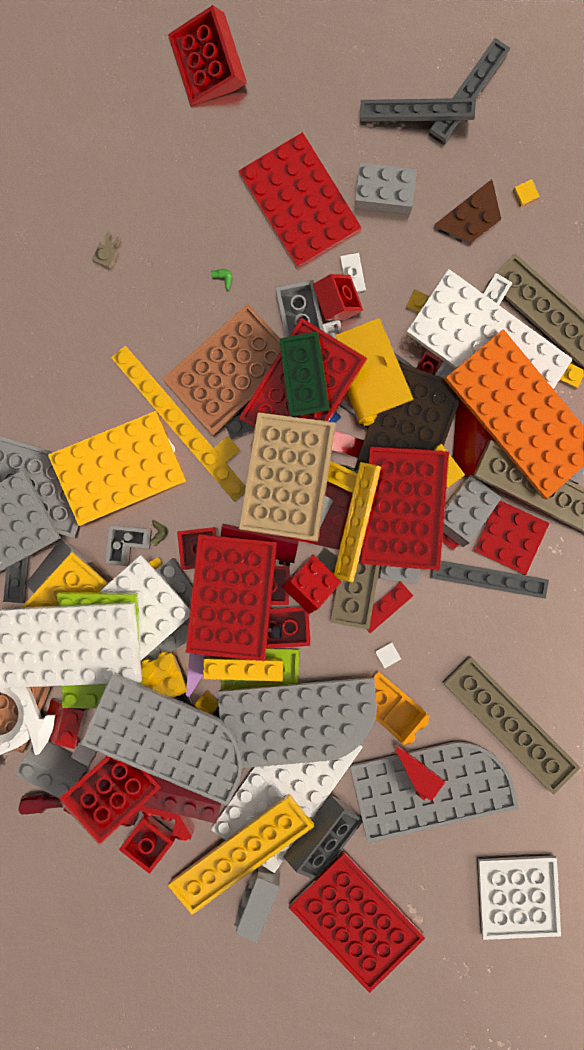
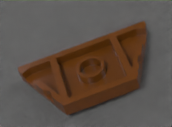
[434,180,501,245]

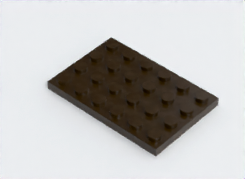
[354,363,460,471]

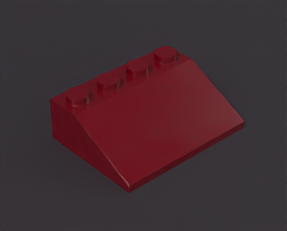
[142,773,221,824]

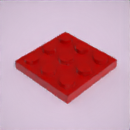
[473,500,550,575]

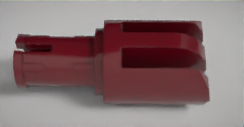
[18,793,63,815]

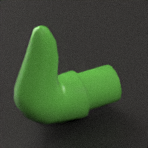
[211,269,232,290]

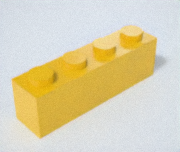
[203,656,283,681]

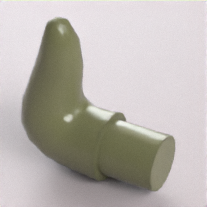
[150,520,167,546]

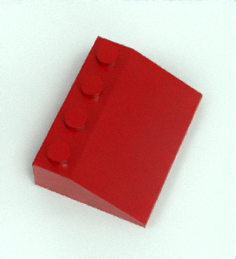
[168,5,247,105]
[59,756,161,845]

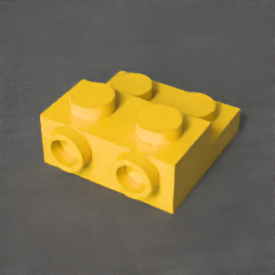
[141,652,188,698]

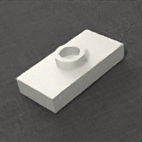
[340,253,366,293]

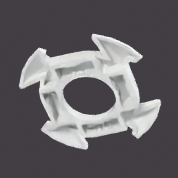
[0,687,55,755]

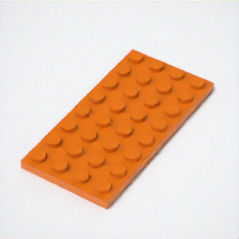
[444,329,584,500]

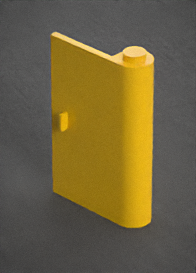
[336,318,413,426]

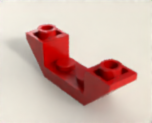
[122,806,193,841]

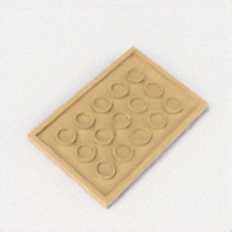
[239,413,336,541]

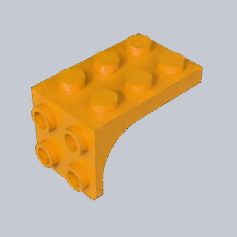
[373,671,429,746]

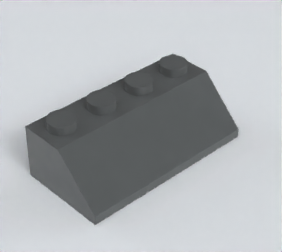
[283,795,363,880]

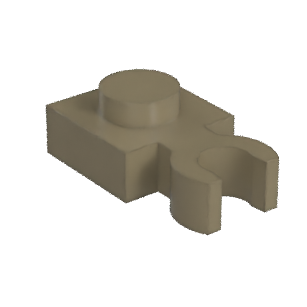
[92,232,121,269]

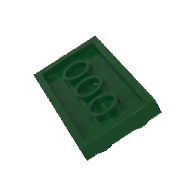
[279,331,330,417]

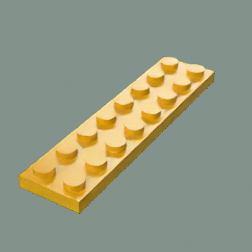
[168,794,314,915]

